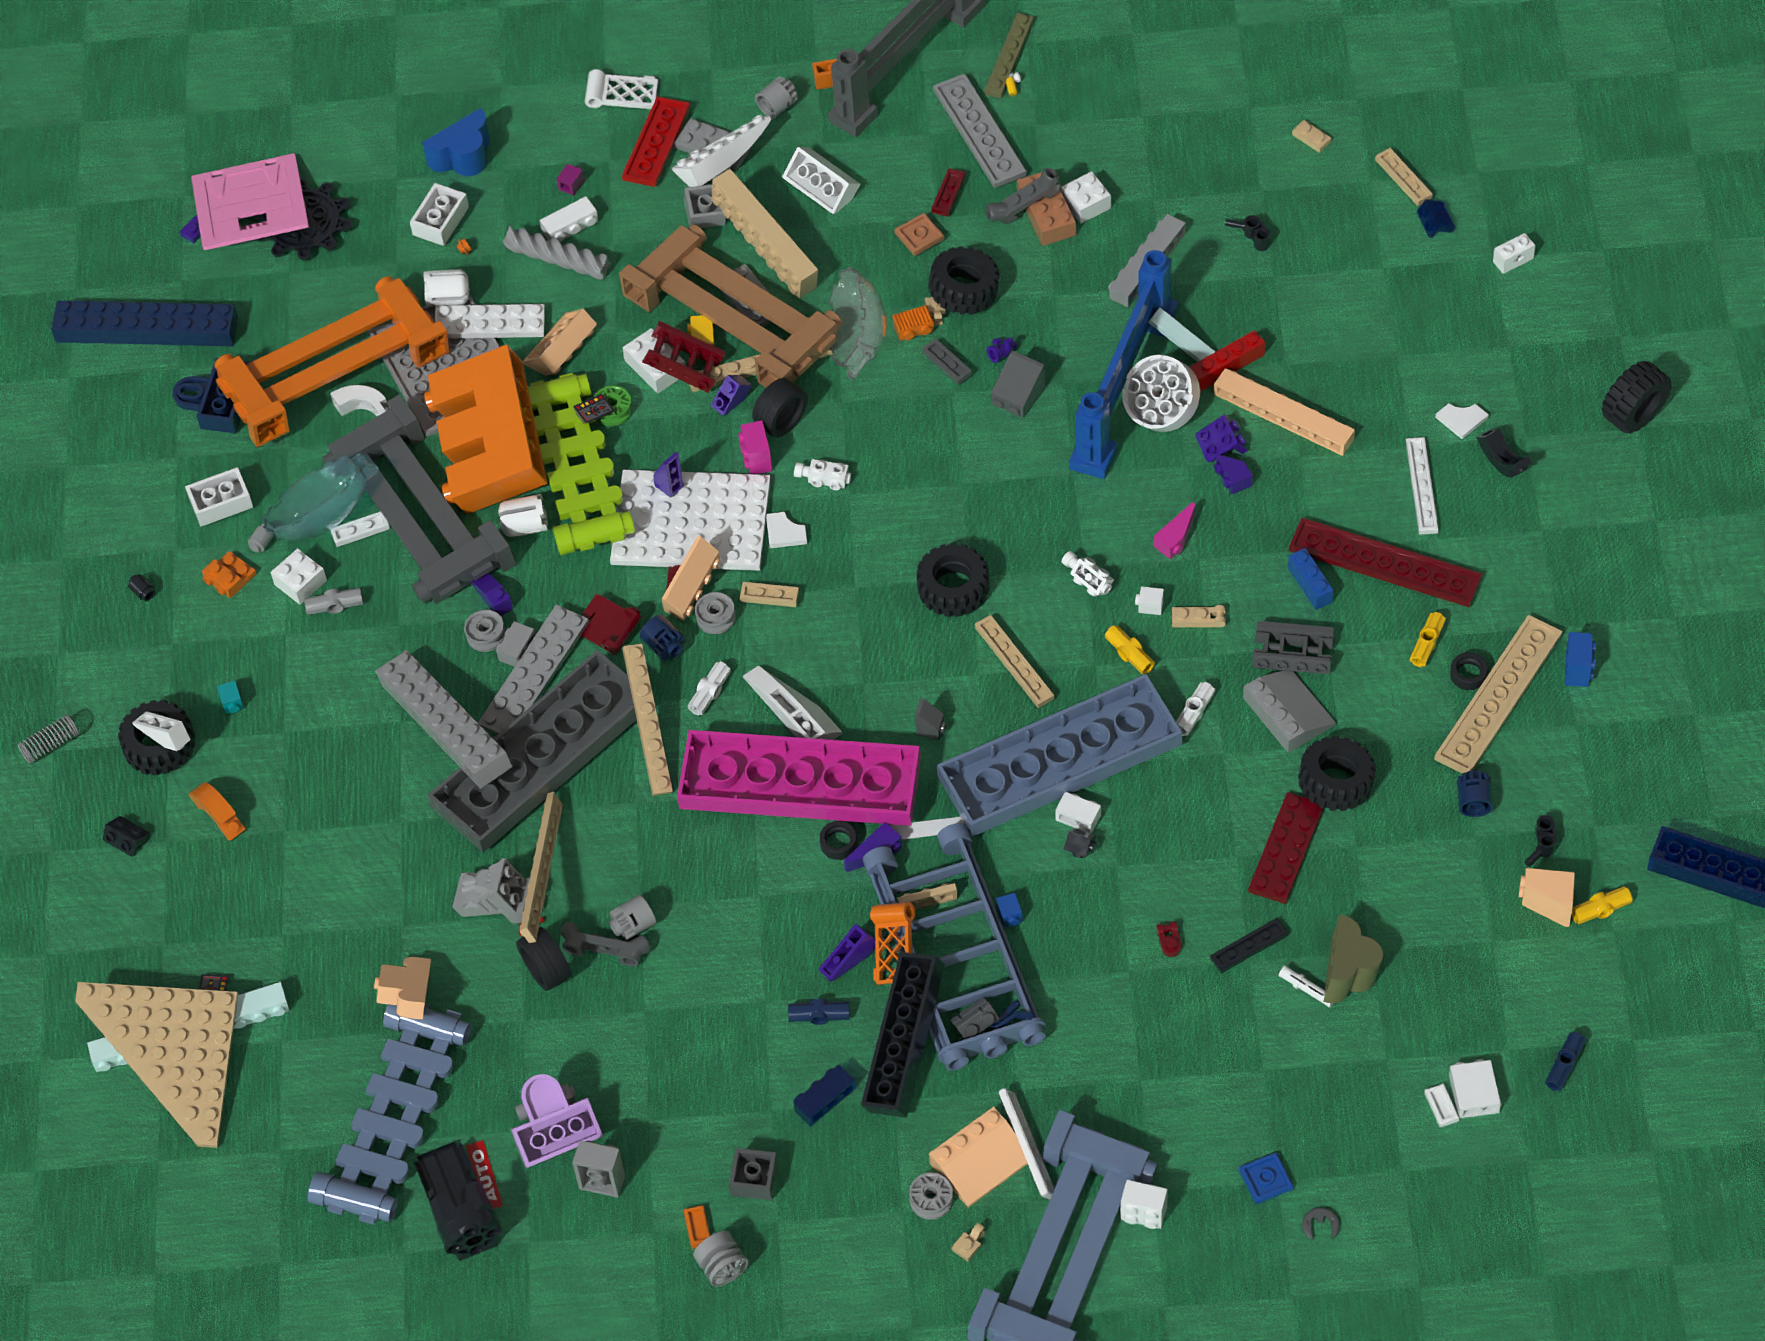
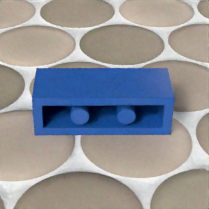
[1288,548,1333,610]

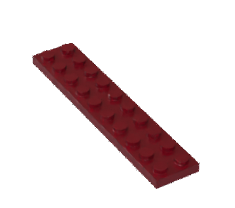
[1289,518,1482,607]

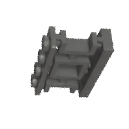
[1253,621,1334,674]

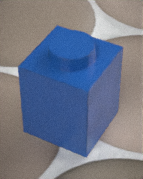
[996,893,1022,928]

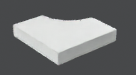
[1435,404,1489,439]
[766,512,807,548]

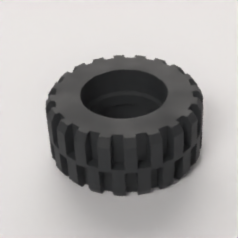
[928,246,1000,315]
[1601,361,1672,433]
[916,543,989,617]
[118,700,196,775]
[1298,736,1376,811]

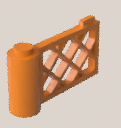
[870,902,915,985]

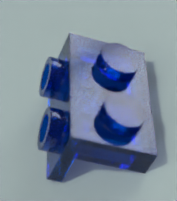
[1417,199,1455,238]

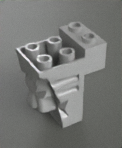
[453,858,530,923]

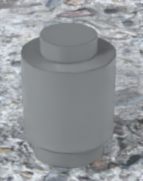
[248,524,274,552]

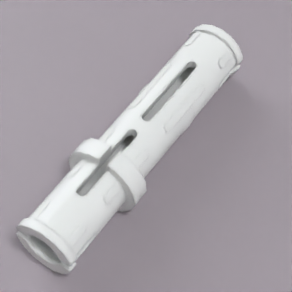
[1279,965,1334,1008]

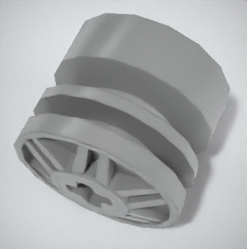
[693,1231,749,1287]

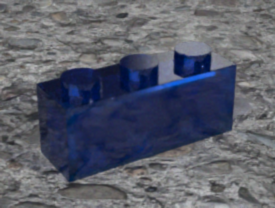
[793,1064,856,1127]

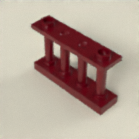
[642,321,725,393]

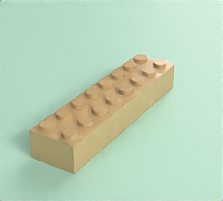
[711,169,818,299]

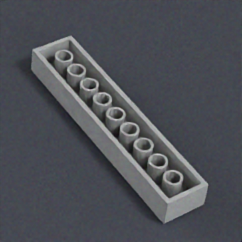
[375,650,512,789]

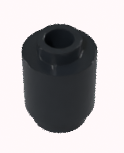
[128,574,156,601]

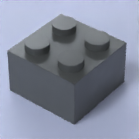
[729,1148,778,1200]

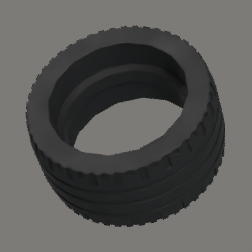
[752,378,808,437]
[516,927,571,991]

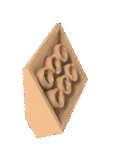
[929,1107,1028,1208]

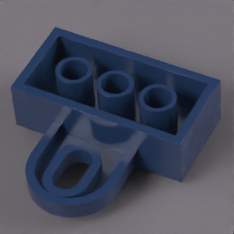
[173,358,251,434]

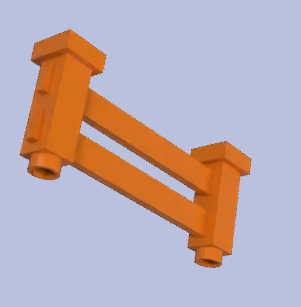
[215,276,450,447]

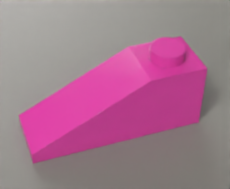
[1154,502,1195,559]

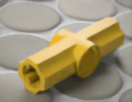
[1410,612,1446,667]
[1105,625,1155,675]
[1571,886,1633,925]

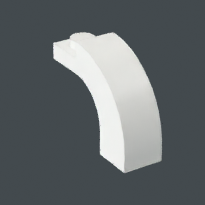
[330,385,388,417]

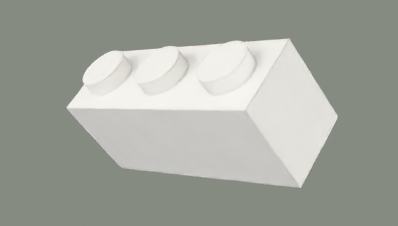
[540,197,598,242]

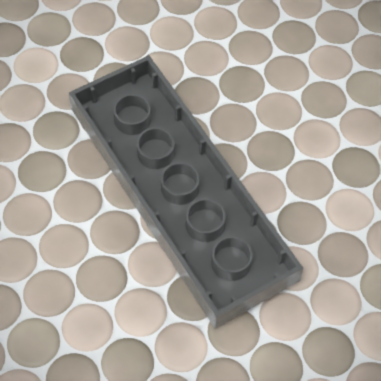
[427,650,637,853]

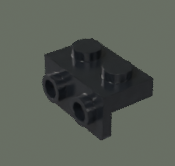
[103,816,150,857]

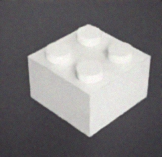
[1061,171,1111,224]
[271,548,327,605]
[1121,1180,1167,1229]

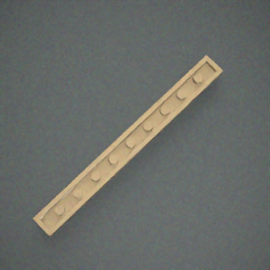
[519,792,563,943]

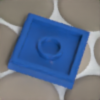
[1238,1152,1294,1204]

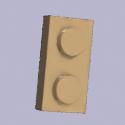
[1292,120,1331,153]

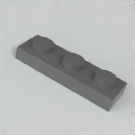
[922,338,972,385]

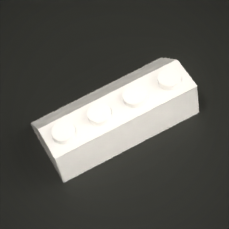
[782,147,860,214]

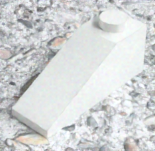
[132,712,190,751]

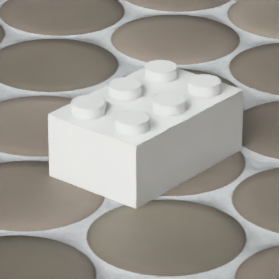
[410,183,469,246]
[622,328,685,394]
[185,467,253,527]

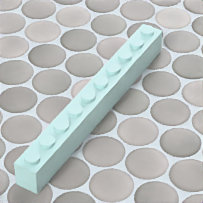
[87,982,290,1072]

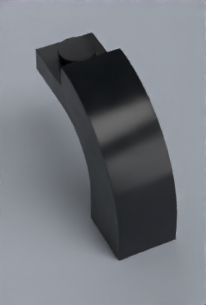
[1476,429,1532,478]

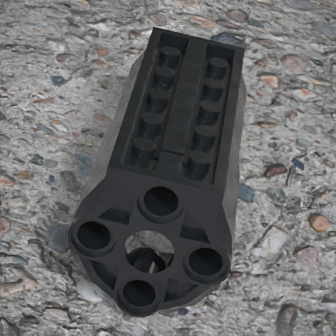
[413,1141,502,1261]

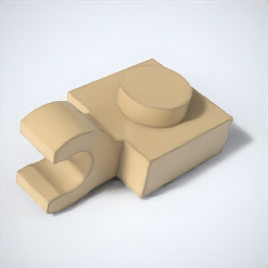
[925,297,946,326]
[952,1223,985,1262]

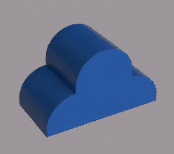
[422,108,490,176]

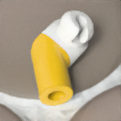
[1006,72,1021,96]

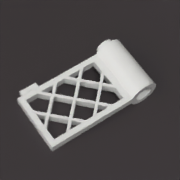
[585,69,658,109]

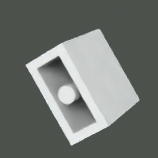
[1449,1060,1501,1118]

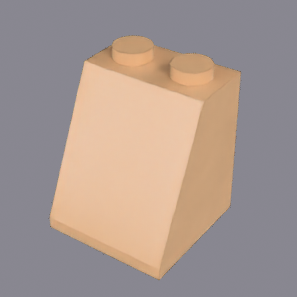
[1519,868,1574,927]

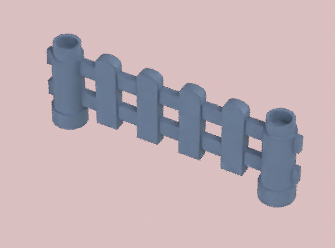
[308,1003,471,1225]

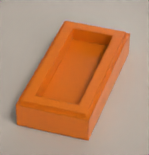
[683,1205,710,1249]

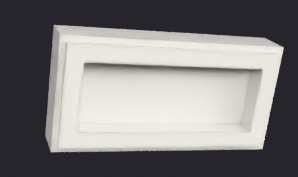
[1424,1084,1459,1128]

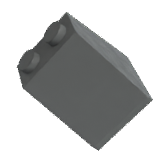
[991,351,1045,418]

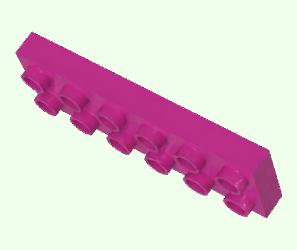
[677,730,921,826]

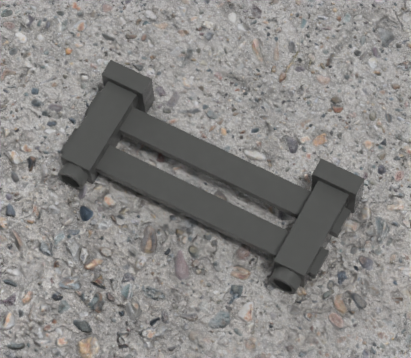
[828,0,985,138]
[322,394,516,605]

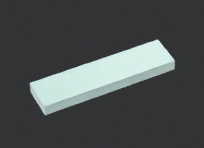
[1148,307,1215,362]

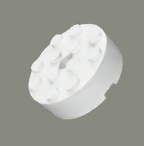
[1122,355,1200,432]

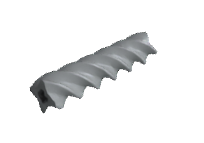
[503,225,611,280]

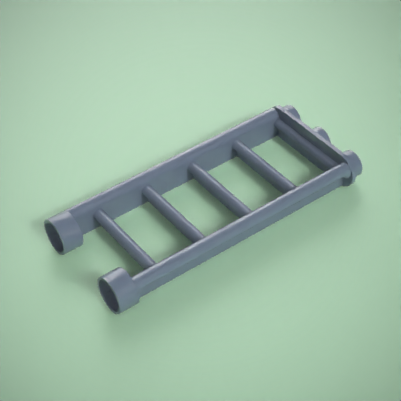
[862,823,1046,1071]

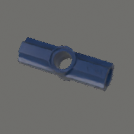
[788,999,849,1025]
[1545,1032,1586,1091]

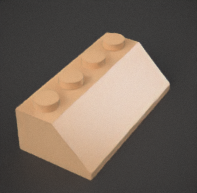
[523,308,597,376]
[662,535,721,621]

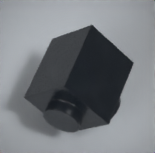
[1064,827,1097,858]

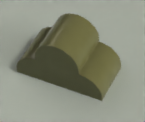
[1323,915,1383,1003]

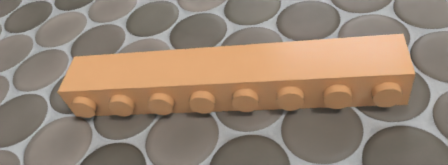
[1214,368,1355,456]

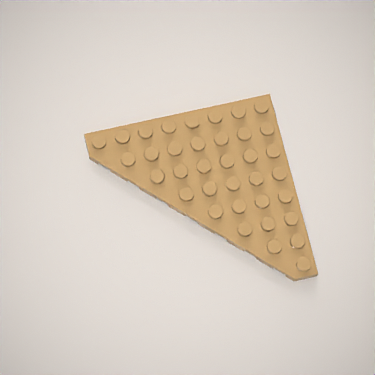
[75,982,238,1148]

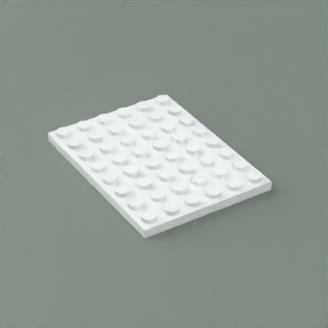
[610,470,771,571]

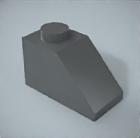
[915,699,947,740]

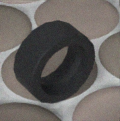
[1450,652,1488,690]
[820,821,857,860]

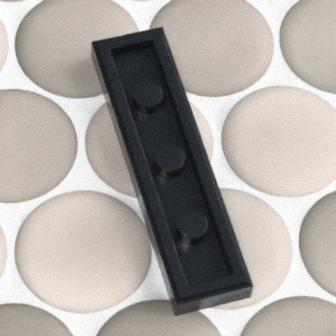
[1210,918,1288,974]

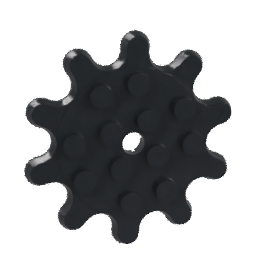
[254,179,352,261]

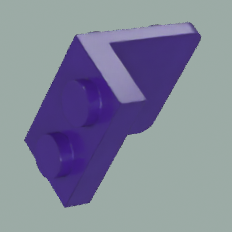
[1196,414,1248,463]

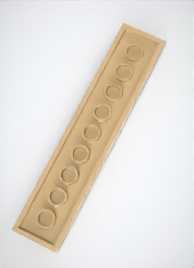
[1434,615,1563,774]

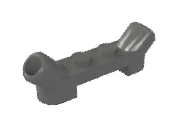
[986,168,1060,224]
[560,922,650,966]

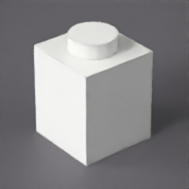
[1135,587,1164,615]

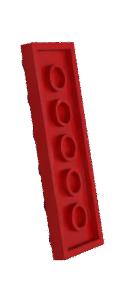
[622,97,691,187]

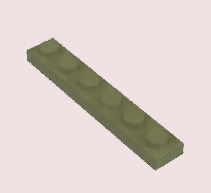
[985,13,1034,98]

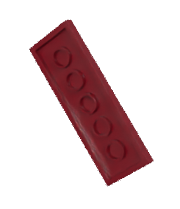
[1248,792,1323,904]

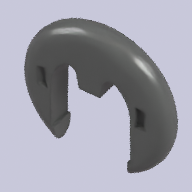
[1302,1208,1340,1240]

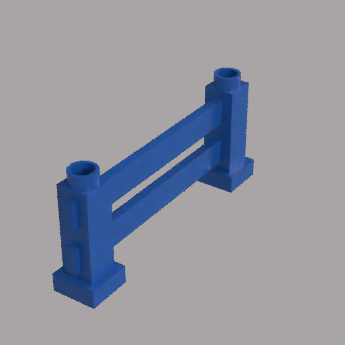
[1069,250,1178,479]

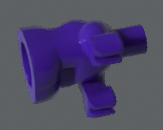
[986,338,1018,363]

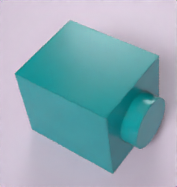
[217,681,244,714]

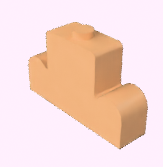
[374,957,431,1020]

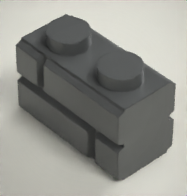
[950,997,999,1040]

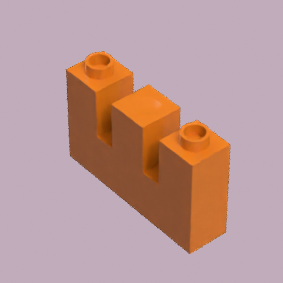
[424,344,547,514]

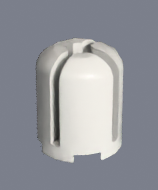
[424,269,469,307]
[498,494,548,537]

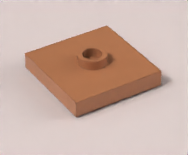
[894,213,944,256]

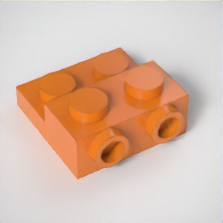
[202,551,257,599]

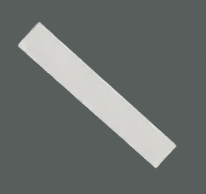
[1406,437,1438,535]
[999,1088,1054,1200]

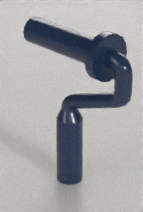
[990,1000,1033,1030]

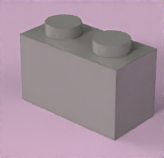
[496,621,535,667]

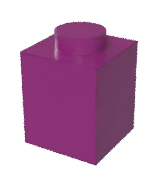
[557,164,584,196]

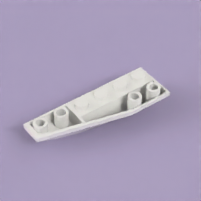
[672,115,771,187]
[743,666,842,740]

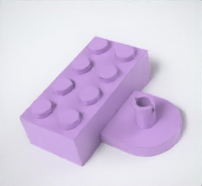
[510,1074,603,1168]

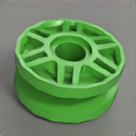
[594,385,632,426]

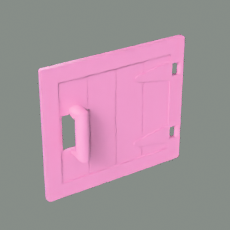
[191,154,309,250]

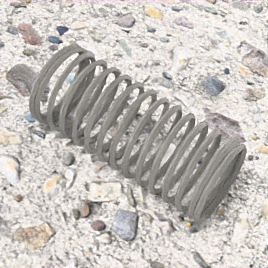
[17,714,79,764]

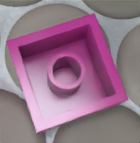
[738,420,772,475]

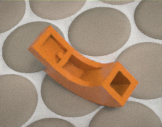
[188,782,245,841]

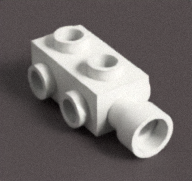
[794,459,851,490]
[1061,551,1114,596]

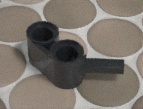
[1225,215,1270,251]
[1524,815,1556,867]

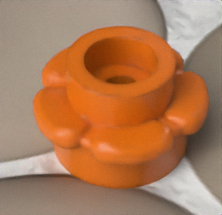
[456,238,472,255]

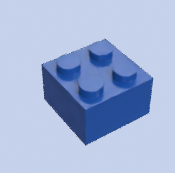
[1565,632,1596,687]

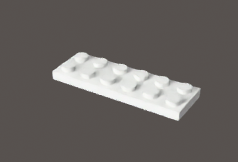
[435,304,545,338]

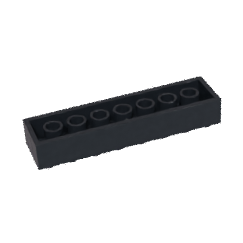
[861,952,945,1118]

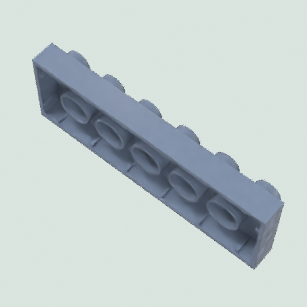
[937,674,1182,837]

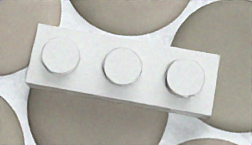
[330,512,390,547]

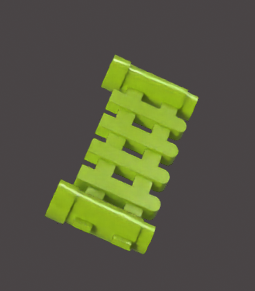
[527,373,635,556]

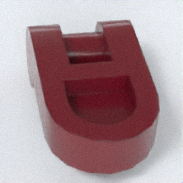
[1156,921,1181,957]

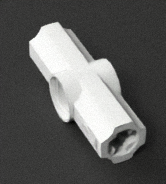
[688,661,731,716]
[1176,682,1215,736]

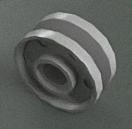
[695,592,736,634]
[464,610,506,652]
[909,1172,953,1220]

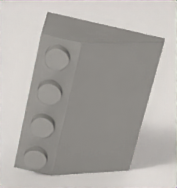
[1243,670,1336,753]

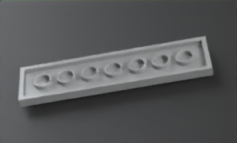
[933,73,1026,188]
[478,605,589,735]

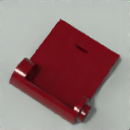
[581,593,642,655]

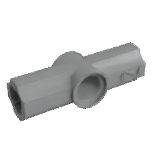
[304,588,363,615]

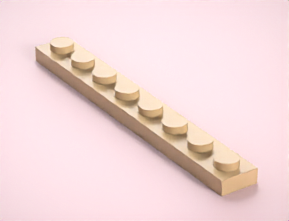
[689,347,832,392]
[622,644,673,796]

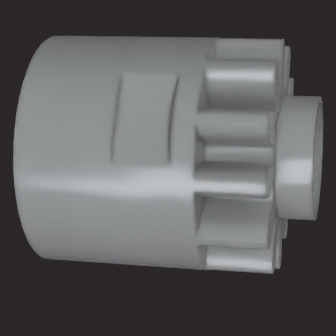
[755,76,798,119]
[609,894,656,941]

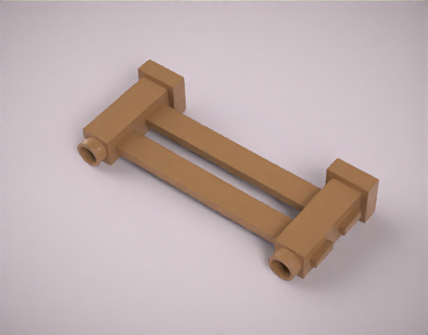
[619,224,843,387]

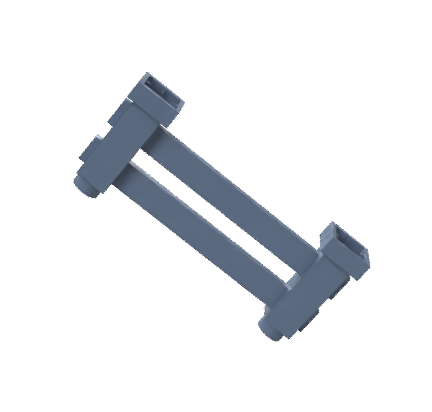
[967,1110,1158,1341]

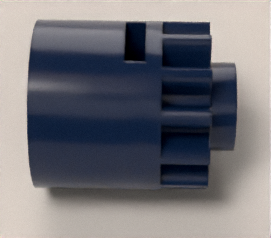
[640,615,686,661]
[1457,770,1493,817]

